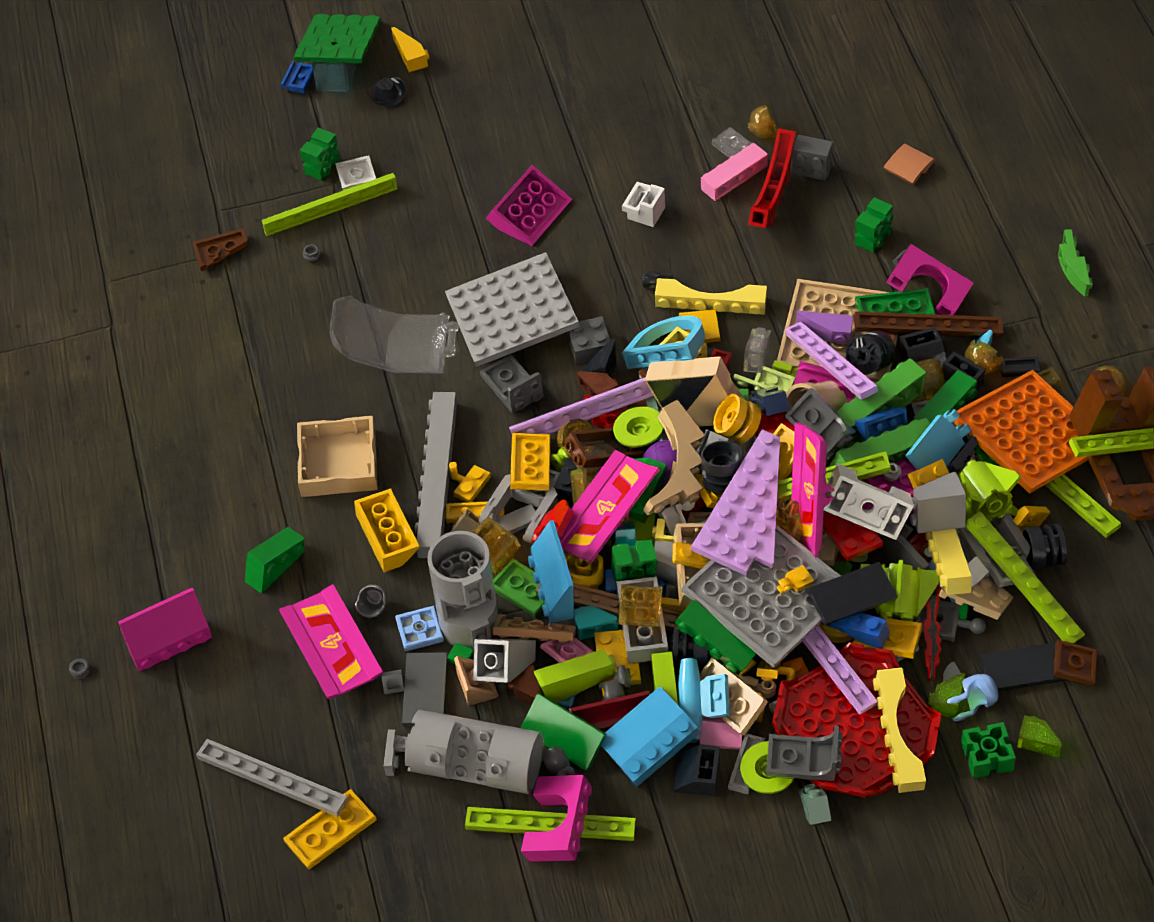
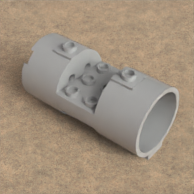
[427,531,499,649]
[405,709,545,794]

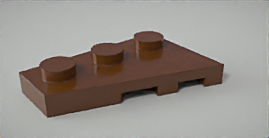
[192,228,249,272]

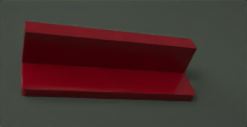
[569,691,650,732]

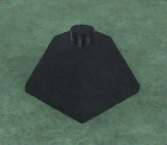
[583,339,617,378]

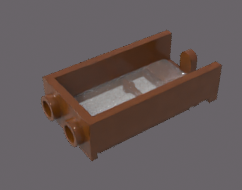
[564,427,645,473]

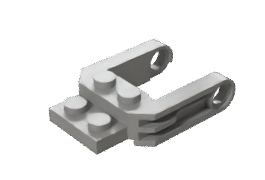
[479,470,560,544]
[955,513,1035,588]

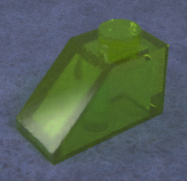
[928,673,965,718]
[1017,715,1062,757]

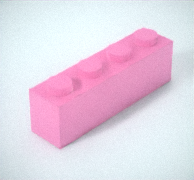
[701,143,768,201]

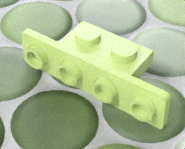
[733,365,795,392]

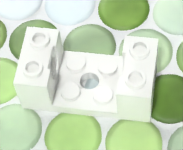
[824,463,914,540]

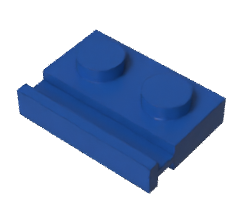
[280,61,316,93]

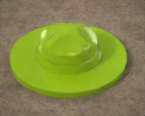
[613,407,664,448]
[740,741,794,794]

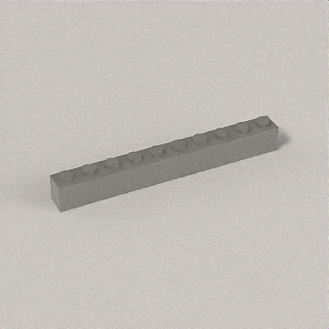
[415,392,457,558]

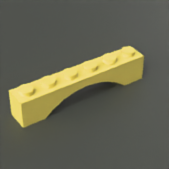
[655,278,767,315]
[873,668,926,793]

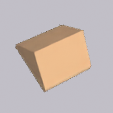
[454,656,499,706]

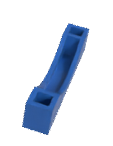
[820,613,890,649]

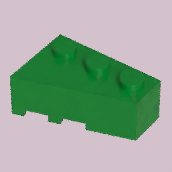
[245,527,305,594]

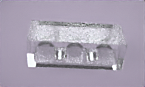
[743,328,771,373]

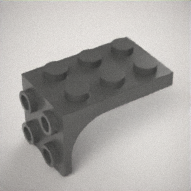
[480,354,544,414]
[785,388,856,462]
[766,725,843,781]

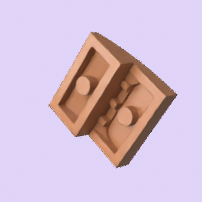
[883,144,934,186]

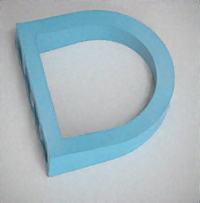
[622,316,705,369]

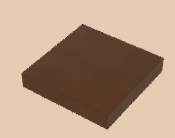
[1053,640,1097,686]

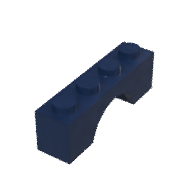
[751,386,790,416]

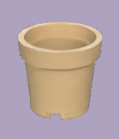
[786,381,846,412]

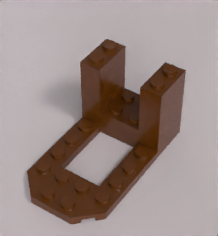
[1069,366,1154,521]

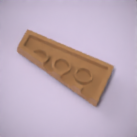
[493,614,576,643]

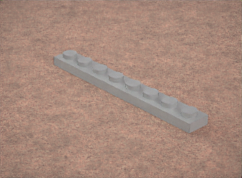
[196,739,348,817]

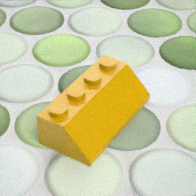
[354,488,419,572]

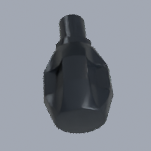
[641,271,674,289]

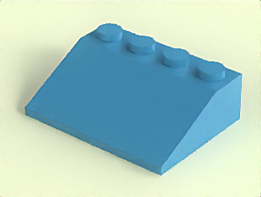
[528,520,574,624]
[601,687,700,787]

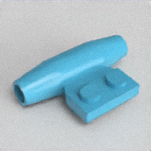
[677,658,730,743]

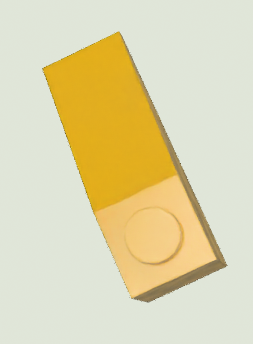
[391,27,429,72]

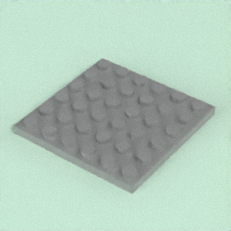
[445,252,580,367]
[681,525,840,668]

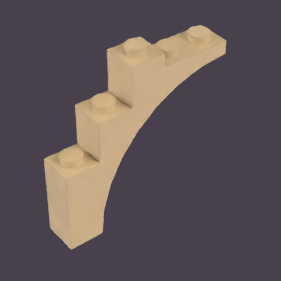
[643,400,705,516]

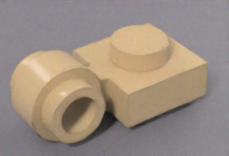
[738,675,776,698]

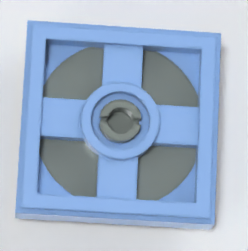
[395,606,444,652]

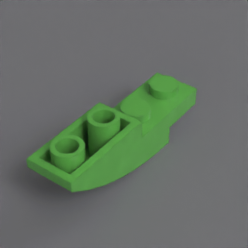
[1058,229,1093,297]

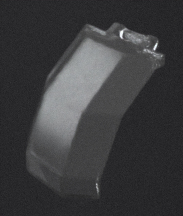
[329,295,459,374]

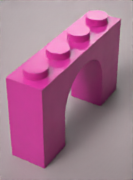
[886,244,973,315]
[521,775,592,862]

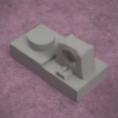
[383,729,407,776]

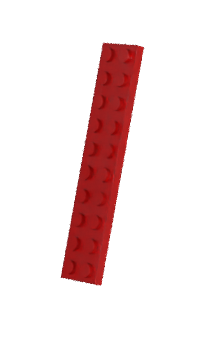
[755,411,883,562]

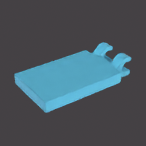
[905,409,971,470]

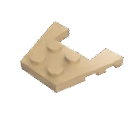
[938,560,1014,620]

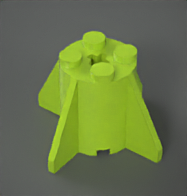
[957,460,1022,522]
[860,560,940,622]

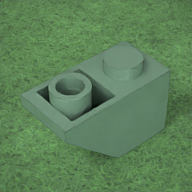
[799,784,831,825]

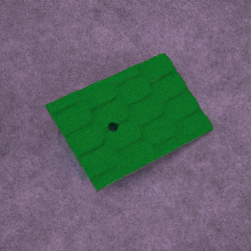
[294,14,381,92]

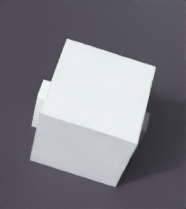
[622,182,665,227]

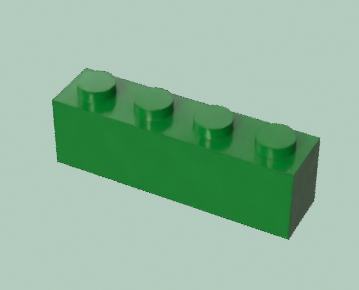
[913,370,977,424]
[675,599,756,675]

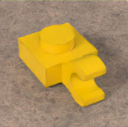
[776,565,814,594]

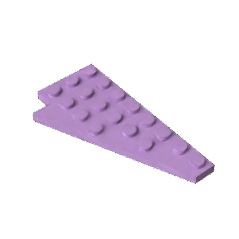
[691,429,780,576]

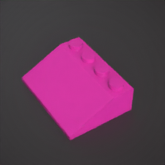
[485,165,572,246]
[118,587,212,671]

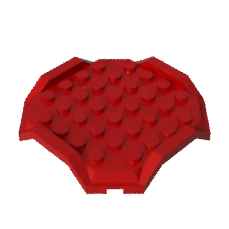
[772,642,941,797]

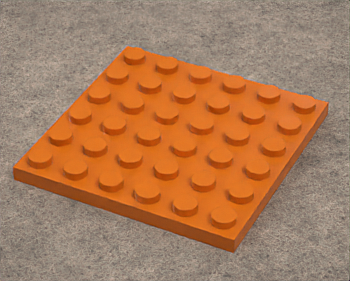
[954,370,1089,494]

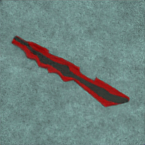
[923,585,942,681]

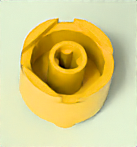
[565,553,604,589]

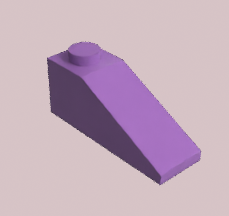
[796,310,853,345]

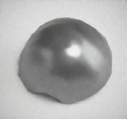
[355,585,387,618]

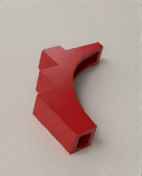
[748,128,797,228]

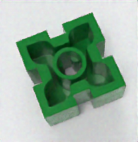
[299,128,340,181]
[854,197,894,253]
[611,540,657,589]
[961,722,1016,779]

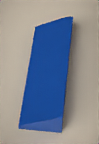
[855,407,908,441]

